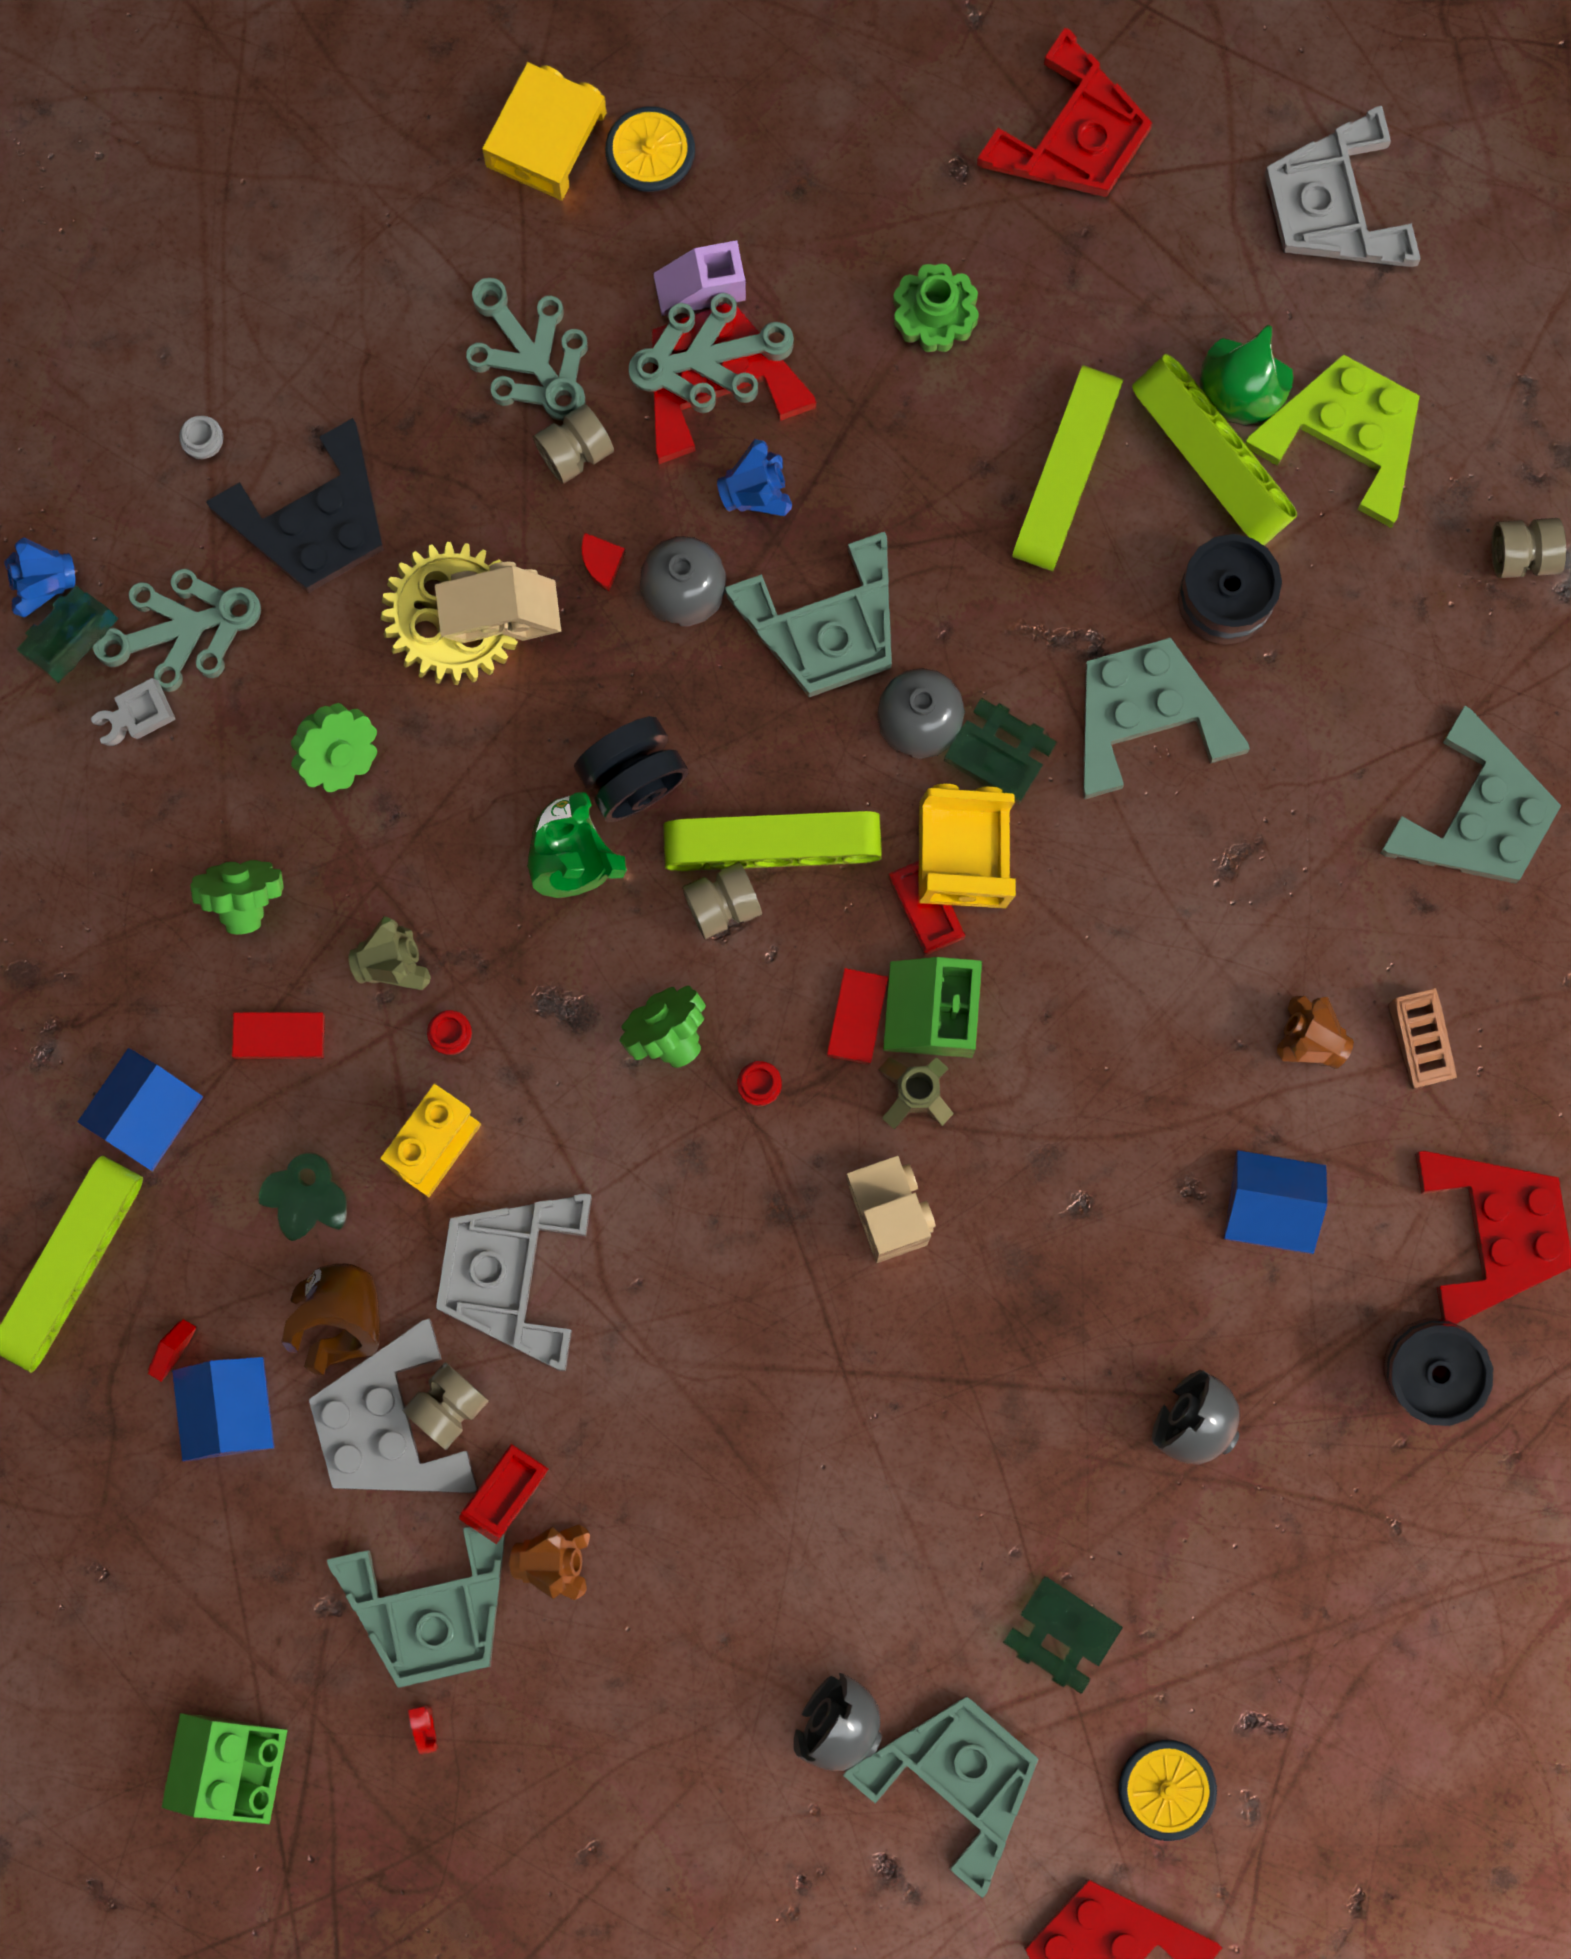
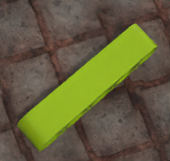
[1132,354,1297,546]
[1012,365,1124,572]
[663,811,882,871]
[0,1155,143,1373]

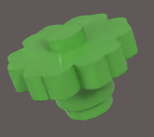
[893,264,979,352]
[291,703,378,792]
[190,860,284,934]
[619,985,706,1068]

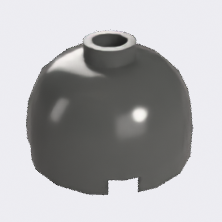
[640,536,726,626]
[877,668,965,759]
[1152,1370,1240,1465]
[793,1673,881,1771]

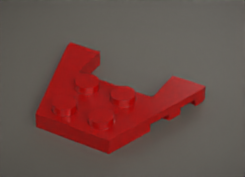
[977,27,1152,197]
[652,303,816,464]
[1415,1151,1571,1324]
[1024,1879,1223,1959]

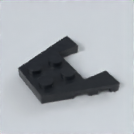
[206,418,384,593]

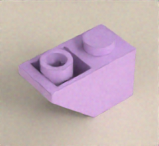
[653,240,746,316]

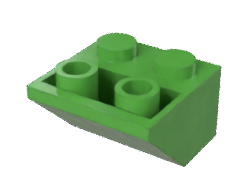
[883,957,982,1058]
[161,1713,288,1824]

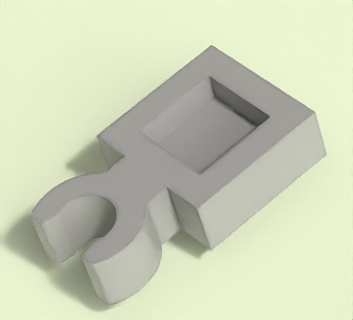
[91,678,176,746]

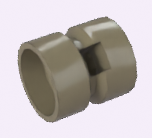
[532,404,614,484]
[1491,518,1566,578]
[682,862,762,940]
[402,1362,489,1450]

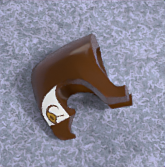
[281,1263,380,1375]

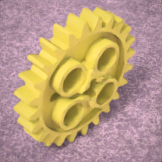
[380,542,518,685]

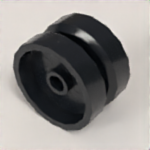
[1177,534,1282,645]
[574,716,689,822]
[1384,1318,1494,1426]

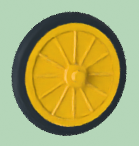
[605,106,695,192]
[1118,1740,1217,1841]

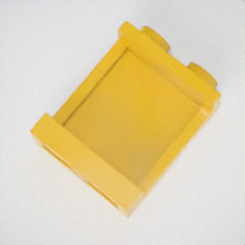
[482,62,606,201]
[919,784,1016,909]
[380,1083,481,1198]

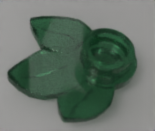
[258,1153,347,1241]

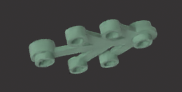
[466,278,588,421]
[629,293,794,413]
[93,569,261,692]

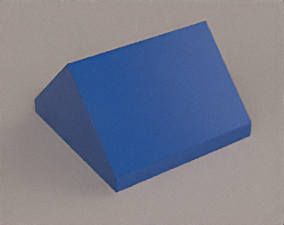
[77,1048,203,1172]
[1223,1150,1328,1255]
[172,1357,275,1462]

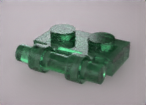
[16,586,118,683]
[944,698,1057,805]
[1003,1576,1123,1694]

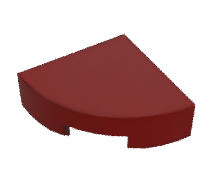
[582,533,626,591]
[148,1319,197,1382]
[408,1705,439,1755]

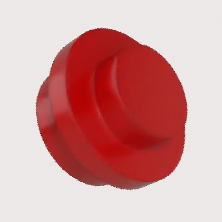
[427,1010,472,1055]
[737,1061,782,1106]

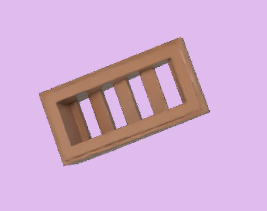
[1388,988,1457,1089]

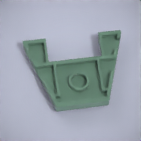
[725,531,892,697]
[1083,638,1250,800]
[1380,706,1561,884]
[327,1527,506,1688]
[843,1696,1038,1898]

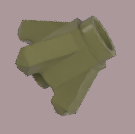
[348,916,431,990]
[878,1057,954,1130]

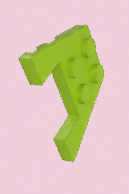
[1245,355,1420,528]

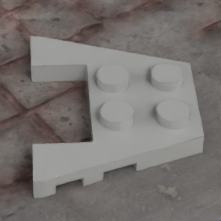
[1265,106,1421,267]
[436,1194,592,1371]
[309,1319,478,1493]

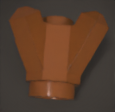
[1277,996,1354,1069]
[510,1524,590,1600]

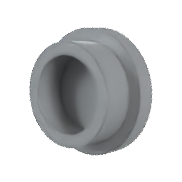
[179,416,223,459]

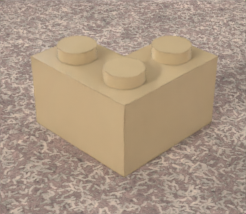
[435,562,561,643]
[846,1156,936,1263]

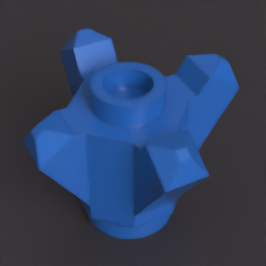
[717,439,792,516]
[4,537,75,618]

